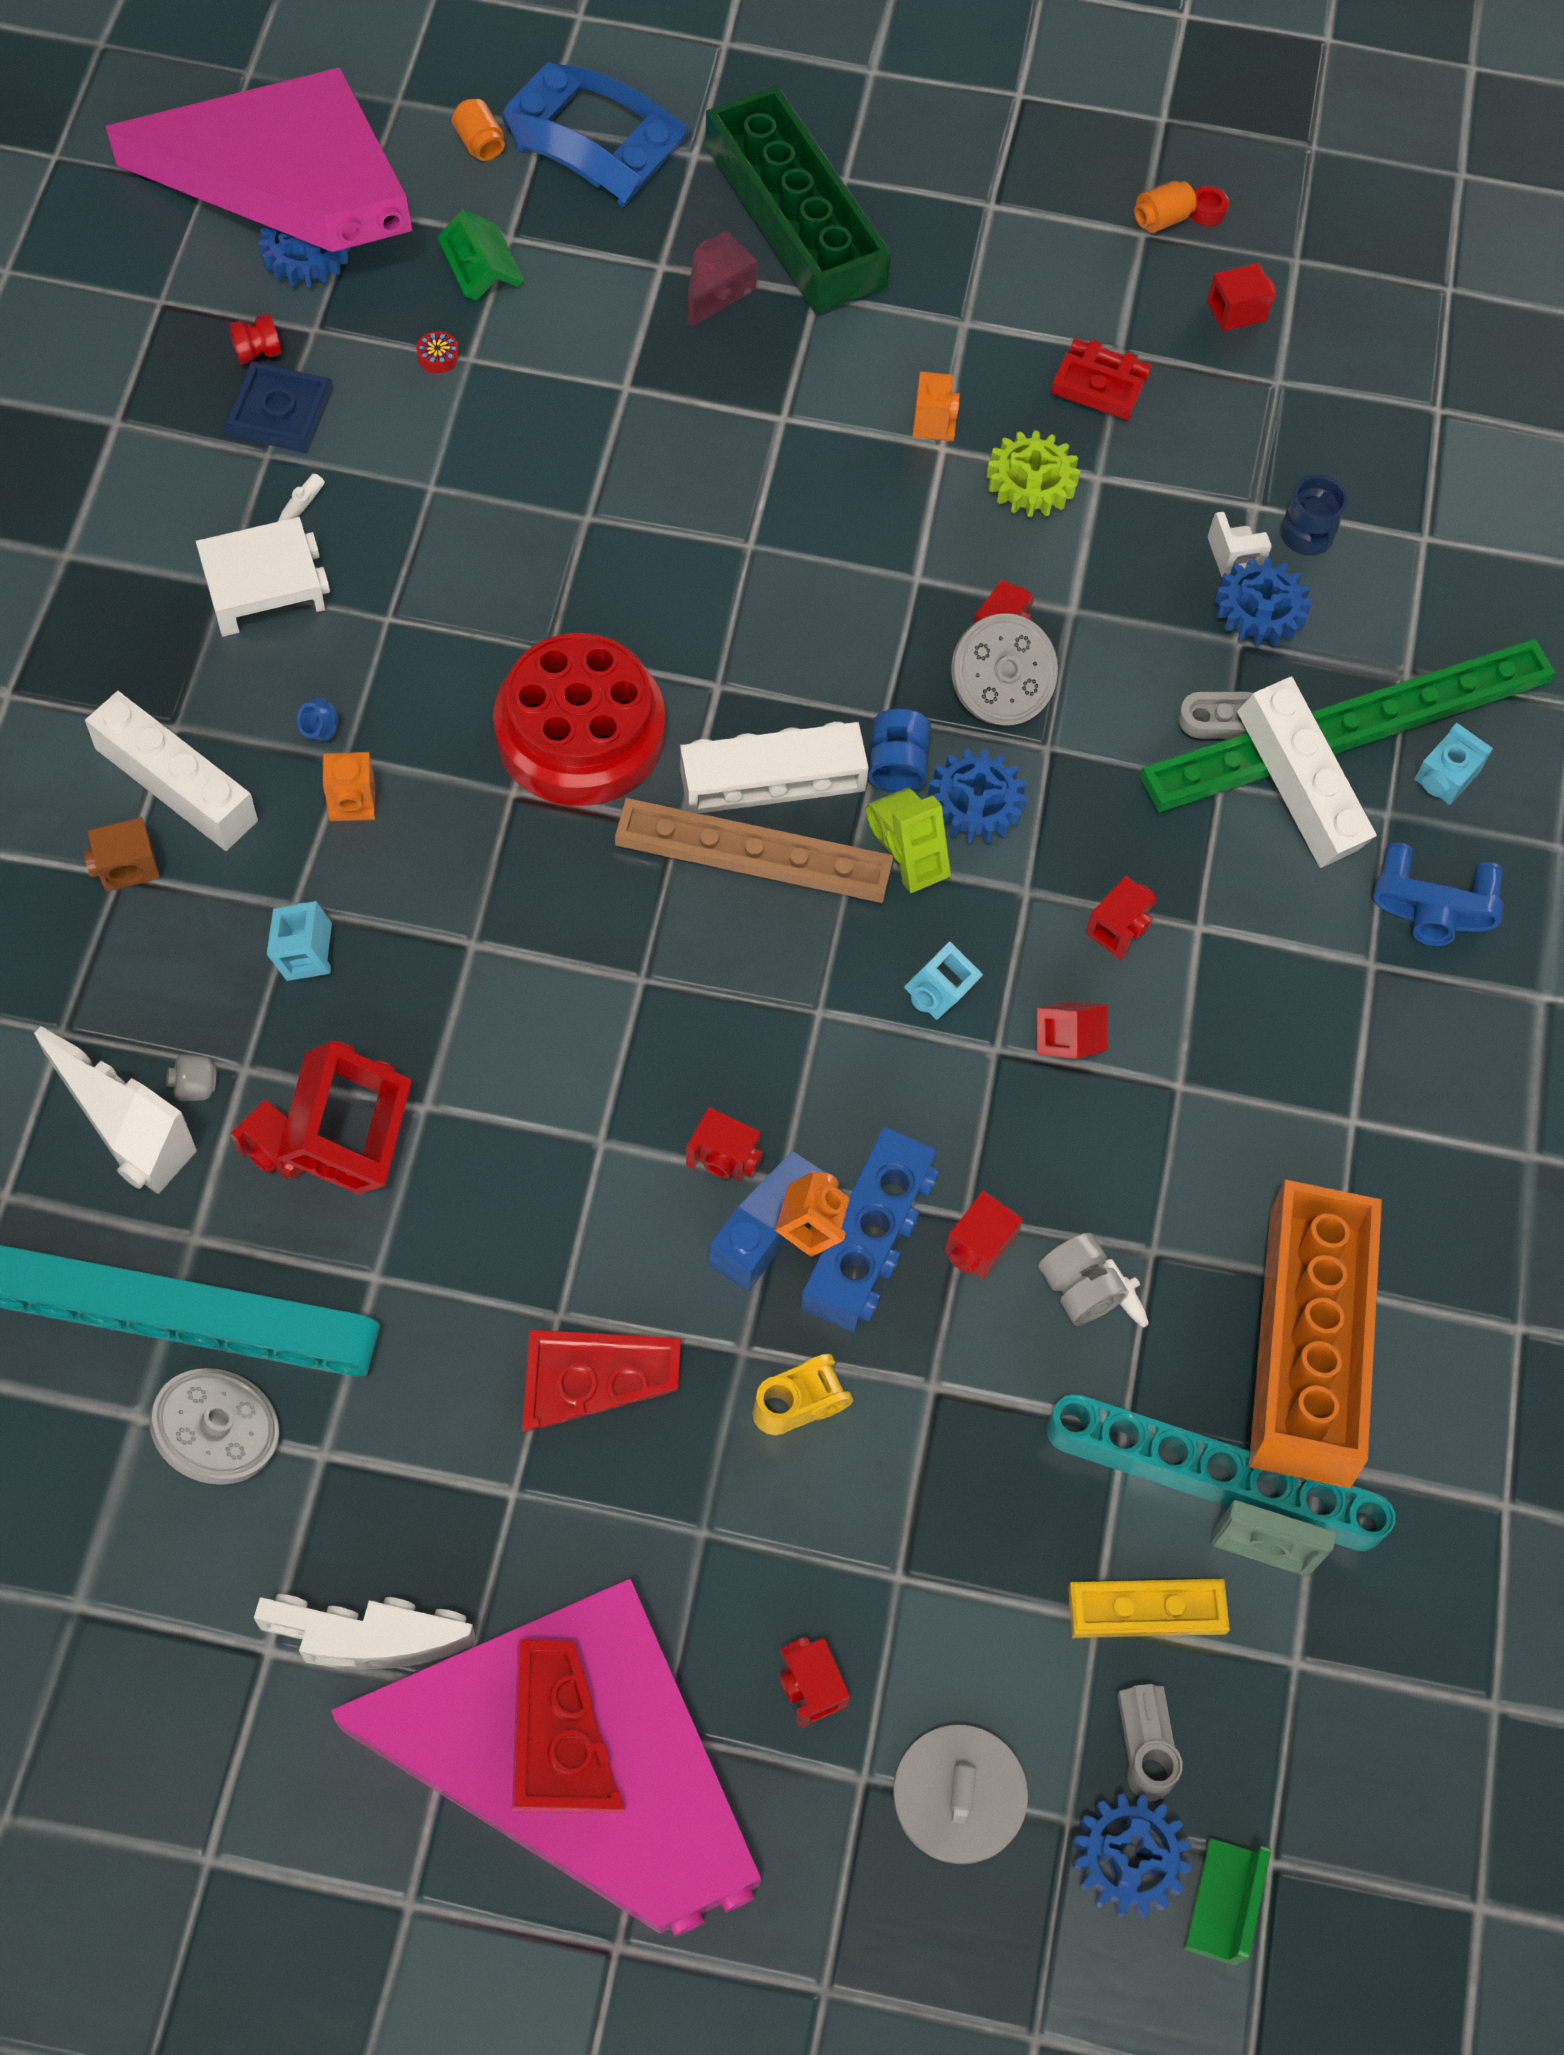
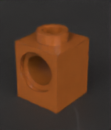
[83,817,161,892]

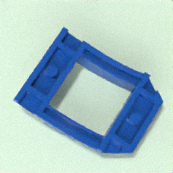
[502,62,692,208]

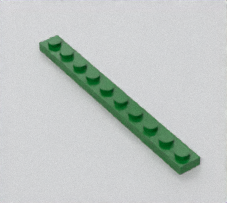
[1140,639,1556,813]

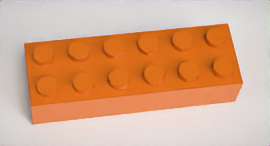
[1249,1179,1382,1488]

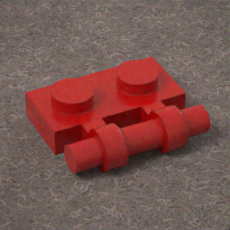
[1051,338,1152,421]

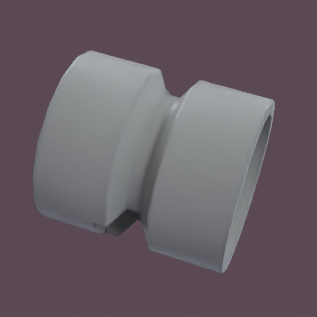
[1038,1233,1129,1326]

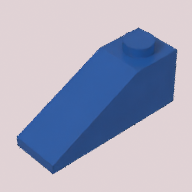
[709,1151,825,1292]

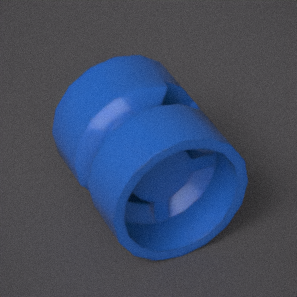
[868,709,931,793]

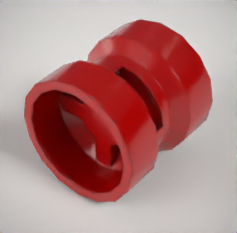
[228,313,282,365]

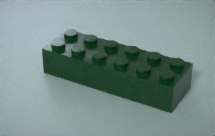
[705,85,891,314]

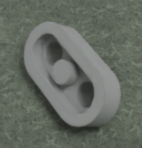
[1178,692,1253,739]

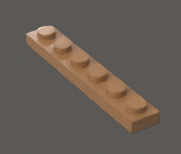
[615,798,894,903]

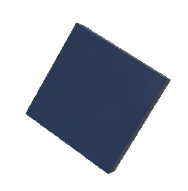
[224,361,333,454]

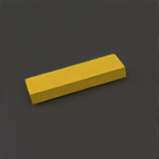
[1068,1579,1230,1638]

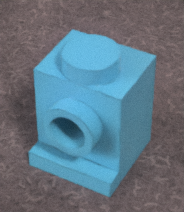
[1414,723,1493,805]
[267,901,332,981]
[904,941,983,1020]

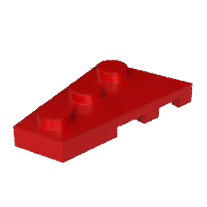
[522,1330,681,1433]
[512,1639,625,1813]

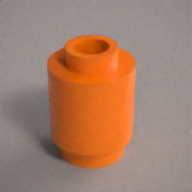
[451,99,505,161]
[1134,181,1196,233]

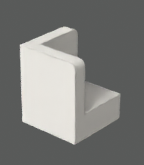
[1207,512,1272,576]

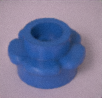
[297,697,339,742]

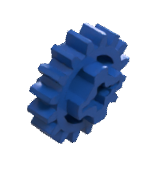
[258,227,350,287]
[1215,557,1312,646]
[928,749,1027,843]
[1072,1794,1192,1919]

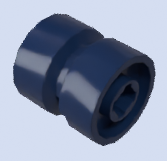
[1280,474,1348,555]

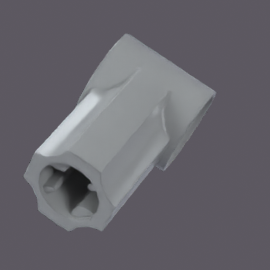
[1117,1684,1183,1801]

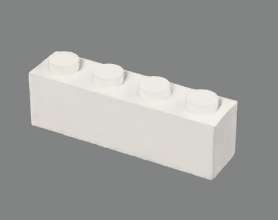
[1237,676,1377,868]
[85,691,258,851]
[680,722,869,813]

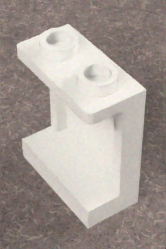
[196,517,330,637]

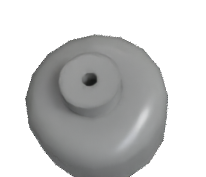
[166,1055,216,1101]

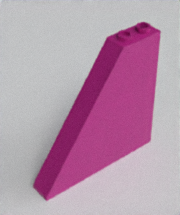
[105,67,412,252]
[331,1579,761,1937]

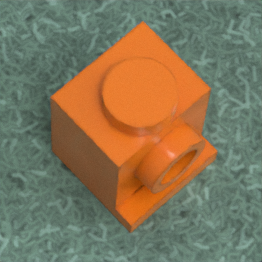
[912,371,960,441]
[323,752,375,821]
[775,1171,850,1257]

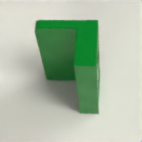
[437,209,524,301]
[1183,1838,1271,1966]

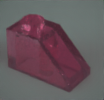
[687,230,758,328]

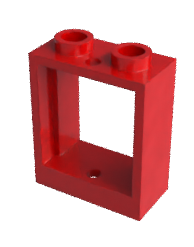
[276,1041,412,1195]

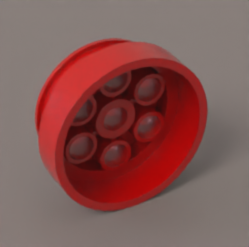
[493,633,665,806]

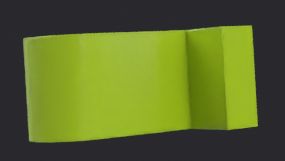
[865,787,951,893]

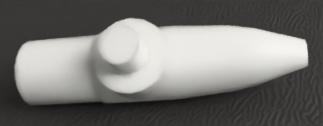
[278,474,325,522]
[1104,1259,1149,1328]

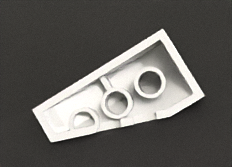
[34,1026,197,1194]

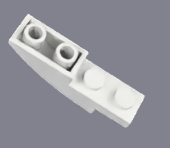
[254,1594,476,1669]

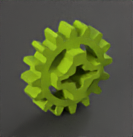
[986,430,1080,517]

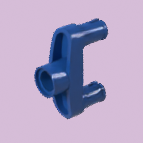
[1374,842,1504,946]

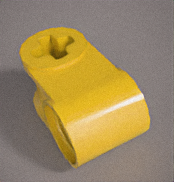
[752,1354,854,1435]

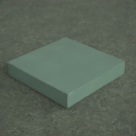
[1210,1500,1337,1577]

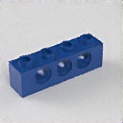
[801,1127,940,1333]

